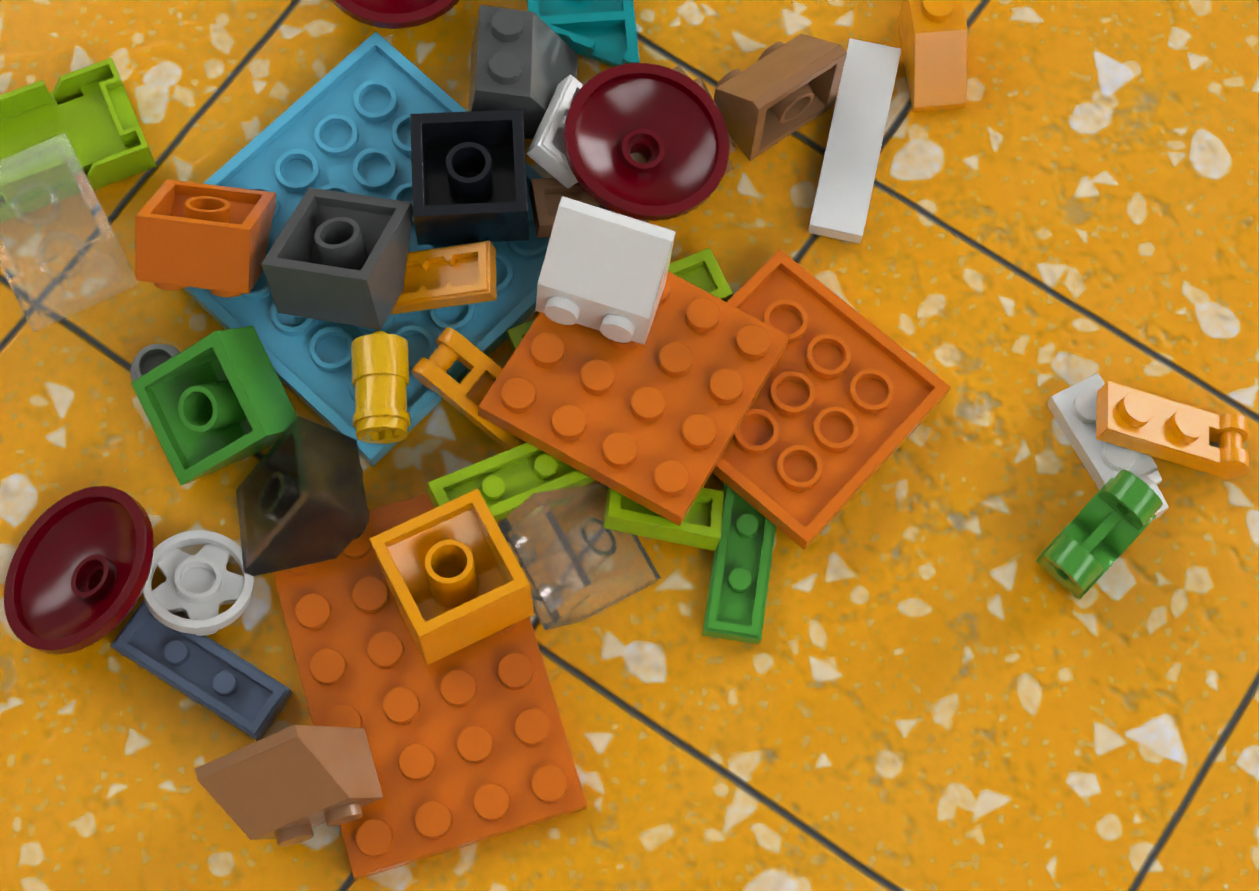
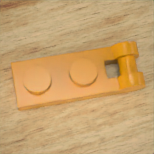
[411,327,527,451]
[1096,381,1249,479]

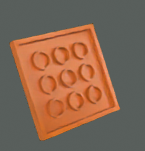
[712,249,951,550]
[478,271,790,526]

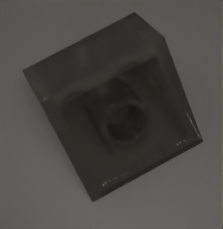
[236,416,370,576]

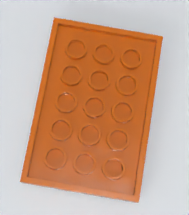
[264,493,587,880]

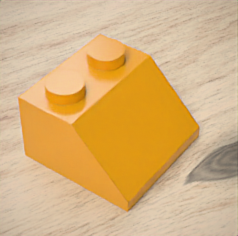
[369,488,535,665]

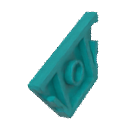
[527,0,640,67]

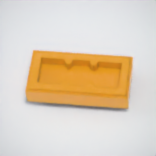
[390,241,497,315]

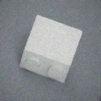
[535,196,676,345]

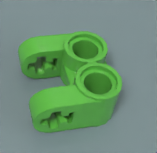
[1035,469,1163,600]

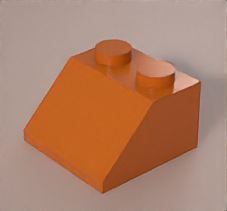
[135,179,276,298]

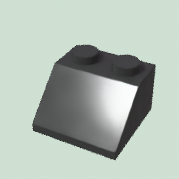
[468,5,578,139]
[261,187,413,330]

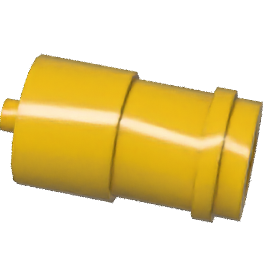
[351,331,411,444]

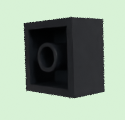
[410,109,529,245]

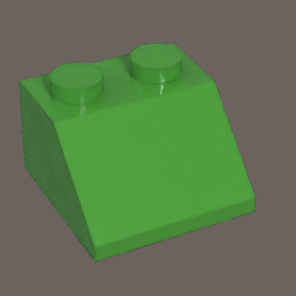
[131,326,303,485]

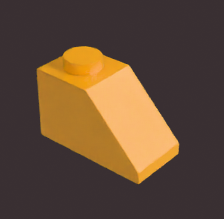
[897,0,968,112]

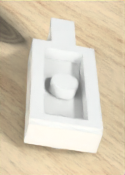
[1047,373,1169,520]

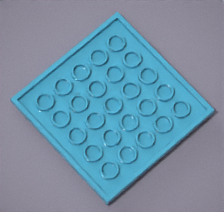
[183,31,550,467]

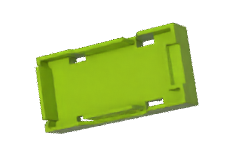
[0,58,157,225]

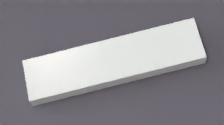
[807,38,901,244]

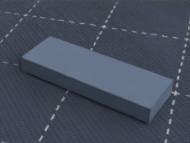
[111,600,293,741]

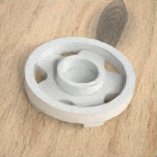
[142,530,254,636]

